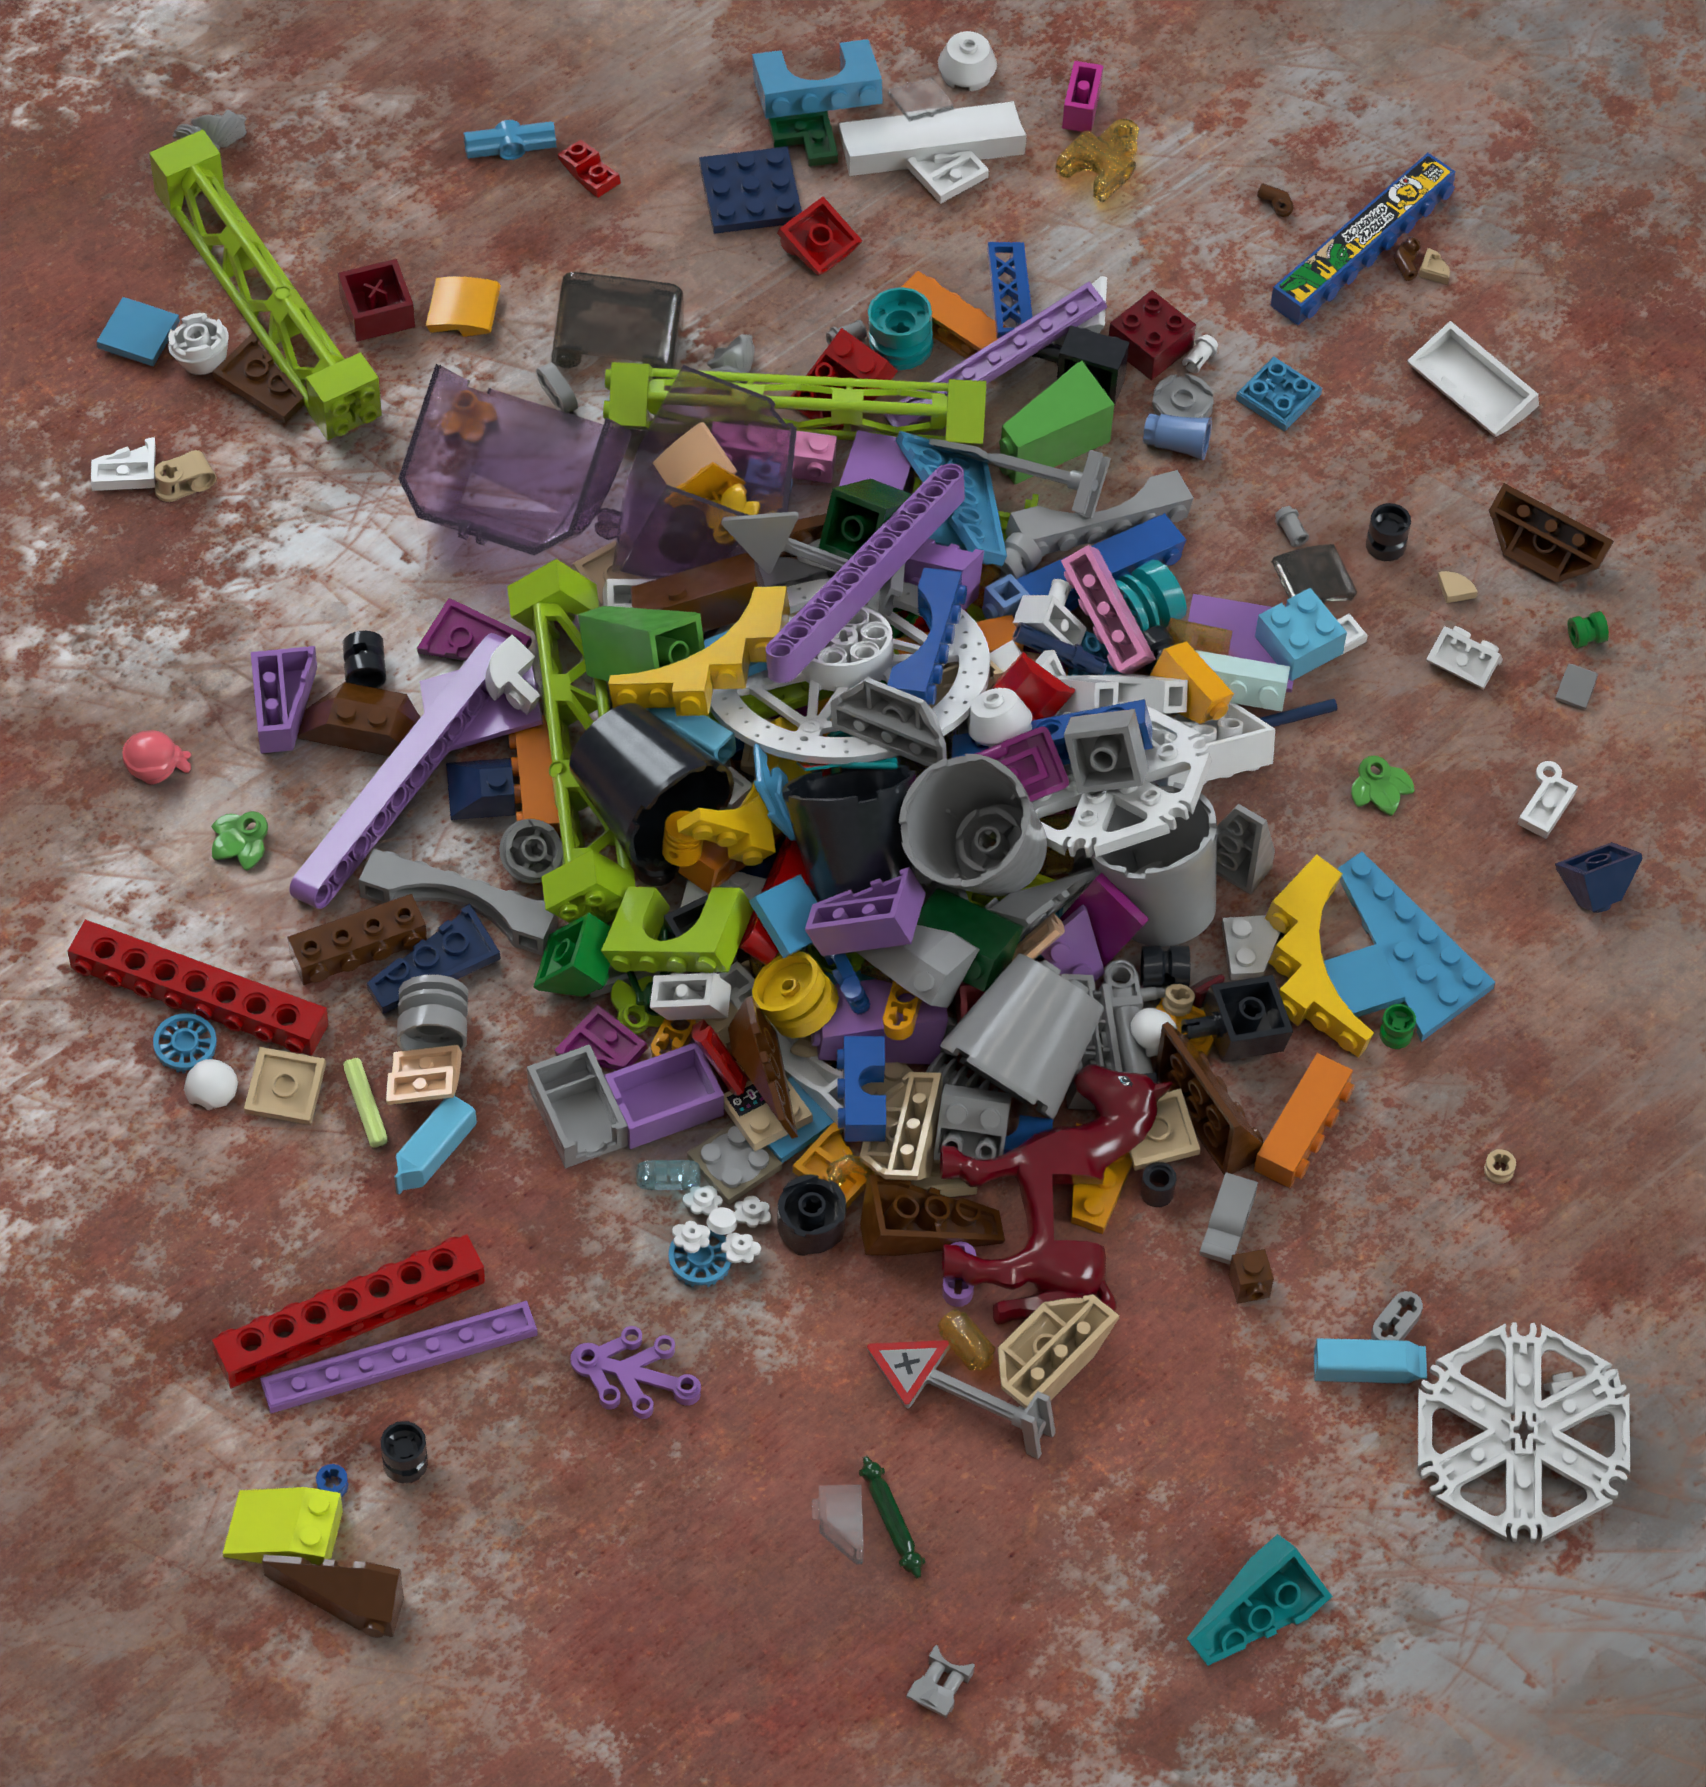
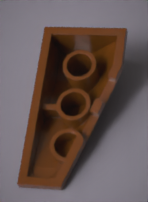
[860,1175,1005,1256]
[262,1555,404,1638]

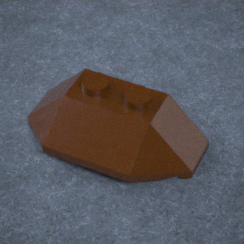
[1489,483,1614,583]
[297,682,421,756]

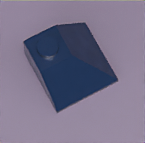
[446,758,516,820]
[1555,842,1643,913]

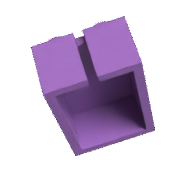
[604,1042,724,1149]

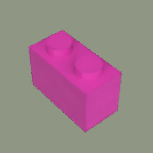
[1062,61,1103,133]

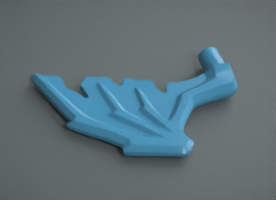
[753,744,796,841]

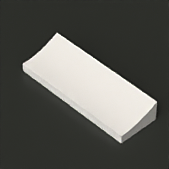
[839,101,1026,176]

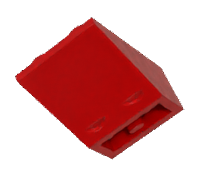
[790,328,898,431]

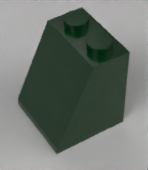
[819,478,912,560]

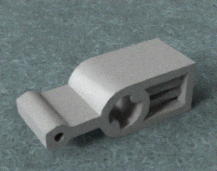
[1199,1172,1258,1265]

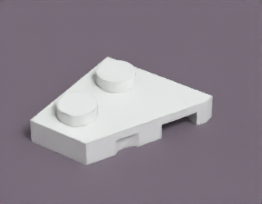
[91,438,156,491]
[1222,915,1281,980]

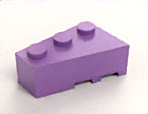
[805,867,926,956]

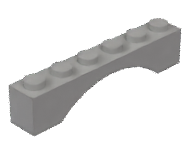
[1005,470,1194,557]
[359,849,558,956]

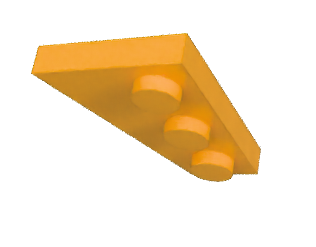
[1071,1123,1133,1234]

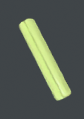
[343,1058,388,1148]

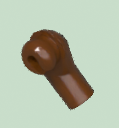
[1257,183,1294,217]
[1394,237,1421,281]

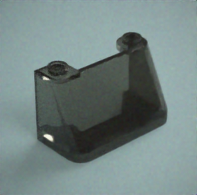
[551,272,684,379]

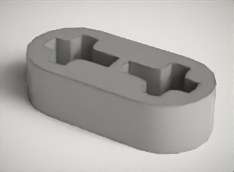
[536,362,578,415]
[1371,1291,1423,1341]

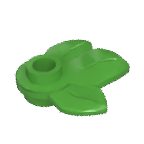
[1351,755,1414,816]
[211,811,268,871]

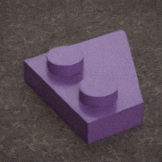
[1041,904,1105,982]

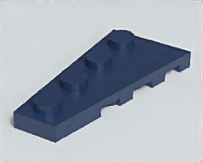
[367,903,501,1014]

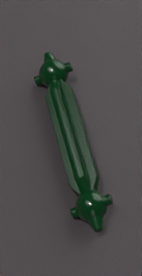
[859,1456,925,1578]

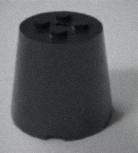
[569,703,734,867]
[782,762,916,902]

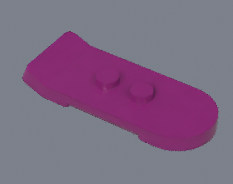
[976,726,1069,802]

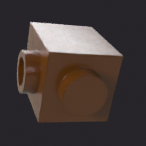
[1228,1249,1274,1304]

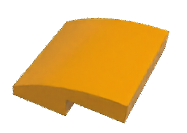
[426,277,501,337]

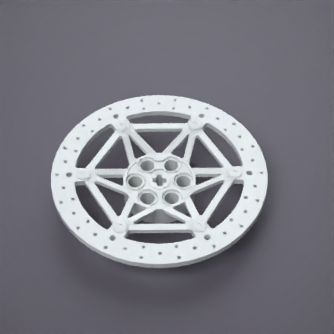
[710,578,990,764]

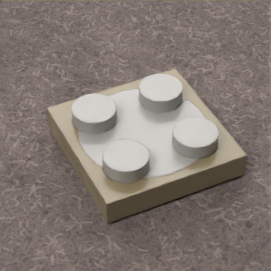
[687,1122,782,1205]

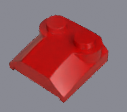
[777,196,863,276]
[988,652,1075,721]

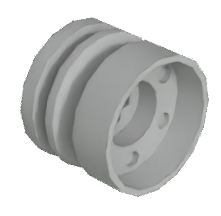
[397,975,468,1051]

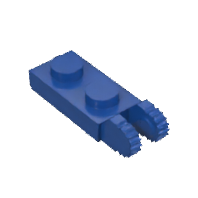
[824,953,871,1015]

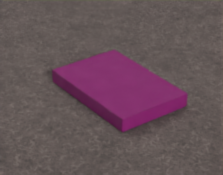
[1059,873,1149,968]

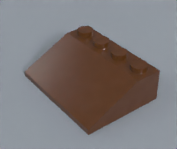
[1155,1022,1263,1176]

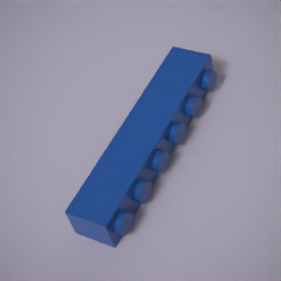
[1016,513,1186,611]

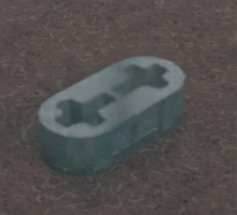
[636,1160,701,1190]

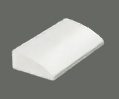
[1407,321,1539,437]

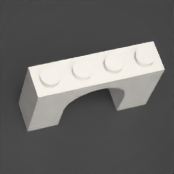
[1055,674,1188,713]

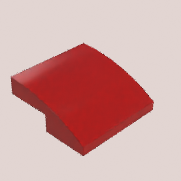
[691,1019,747,1096]

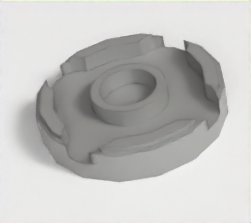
[1152,374,1214,418]

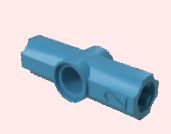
[464,120,556,160]

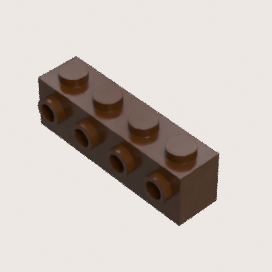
[287,894,427,985]

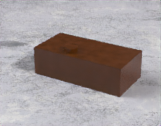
[631,552,765,632]

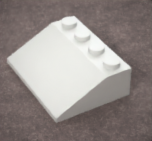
[1145,702,1275,786]

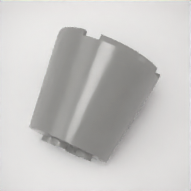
[899,754,1047,897]
[1090,781,1217,947]
[939,953,1104,1120]

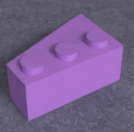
[903,538,984,610]
[251,646,317,753]

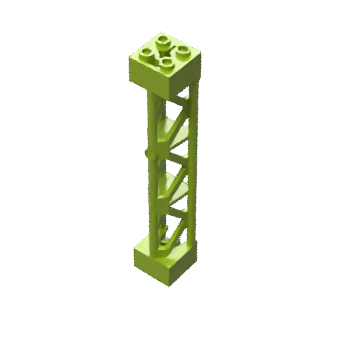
[149,129,382,441]
[603,362,986,447]
[507,559,636,923]

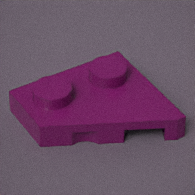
[554,1004,648,1070]

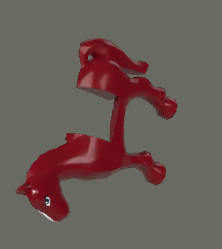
[940,1064,1173,1324]

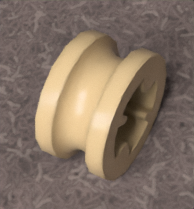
[1162,984,1195,1016]
[1484,1149,1516,1184]

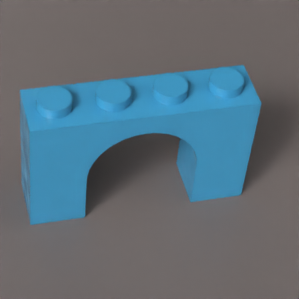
[752,39,883,119]

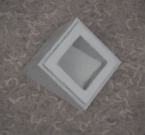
[1555,664,1598,710]

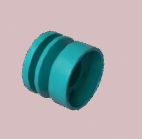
[868,287,933,370]
[1115,559,1187,632]

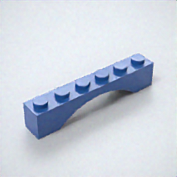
[887,568,967,705]

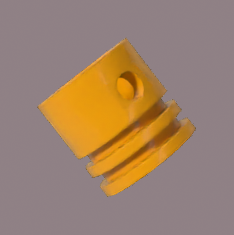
[662,811,703,866]

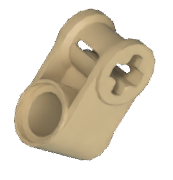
[154,450,217,502]

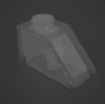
[812,1485,864,1564]

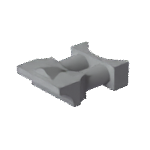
[906,1645,975,1718]

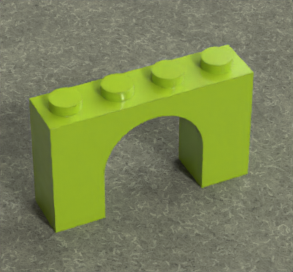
[601,887,754,973]

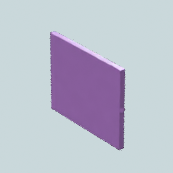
[1183,594,1293,693]
[419,649,543,751]

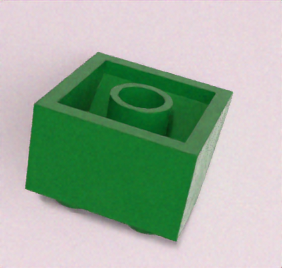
[533,913,611,997]

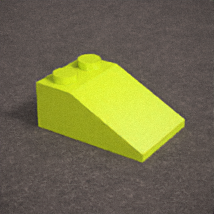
[223,1487,343,1565]

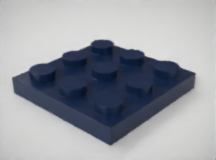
[699,147,802,234]

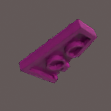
[417,598,532,661]

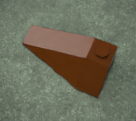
[726,996,798,1139]

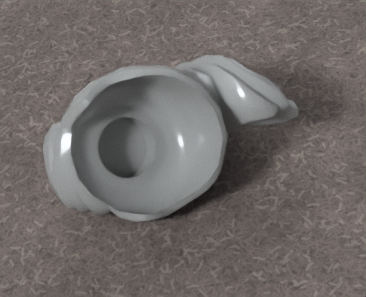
[173,110,247,151]
[706,334,755,391]

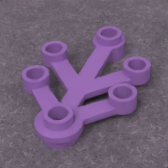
[571,1326,701,1419]

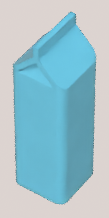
[646,707,736,764]
[394,1096,477,1195]
[1314,1338,1427,1383]

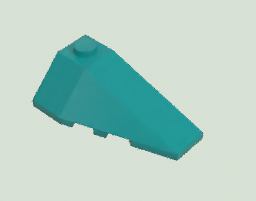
[1186,1534,1333,1666]

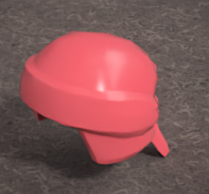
[123,730,191,785]

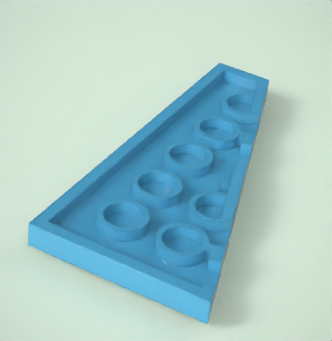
[895,431,1007,566]
[1338,851,1495,1042]

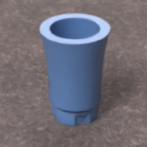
[1143,414,1212,460]

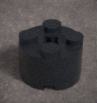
[777,1174,846,1256]

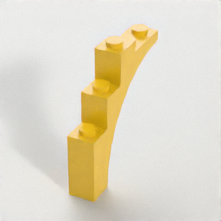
[608,586,790,716]
[677,717,811,866]
[1264,854,1374,1058]

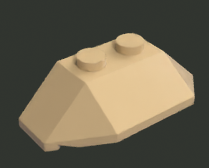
[860,1072,943,1180]
[998,1295,1119,1409]

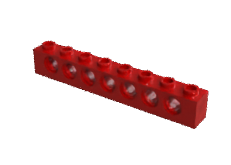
[67,919,329,1056]
[212,1234,485,1389]

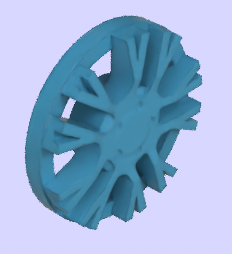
[153,1013,217,1073]
[668,1230,732,1287]

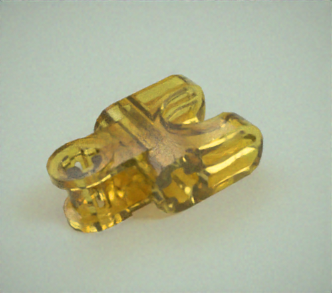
[1055,119,1139,203]

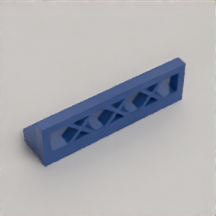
[987,242,1033,338]

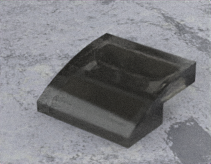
[1271,544,1357,604]

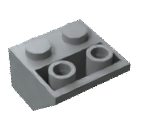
[933,1084,1012,1160]

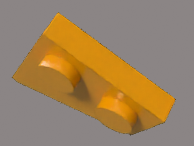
[792,1122,867,1209]

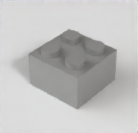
[1064,709,1149,794]

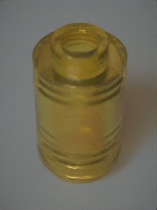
[937,1309,996,1371]

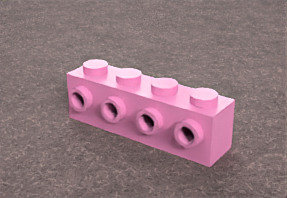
[711,420,837,483]
[1061,545,1156,674]

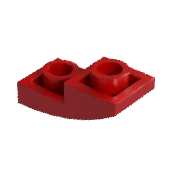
[558,140,621,198]

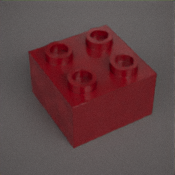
[338,259,415,342]
[1109,290,1196,381]

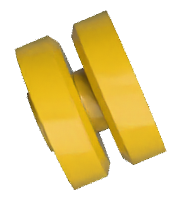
[752,951,839,1038]

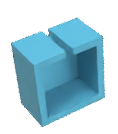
[1255,588,1347,681]

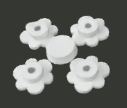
[672,1186,771,1263]

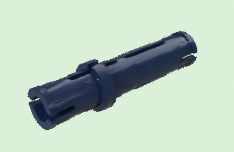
[1012,622,1108,675]

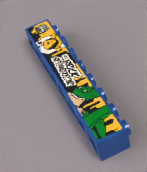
[1270,153,1456,326]

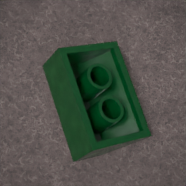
[917,887,1024,992]

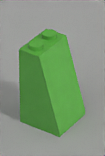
[999,361,1114,485]
[578,606,705,681]

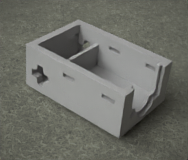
[527,1044,628,1168]

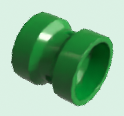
[1567,611,1609,649]
[1380,1004,1416,1049]

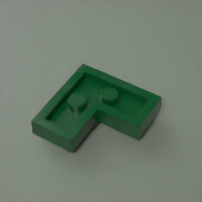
[769,111,838,167]

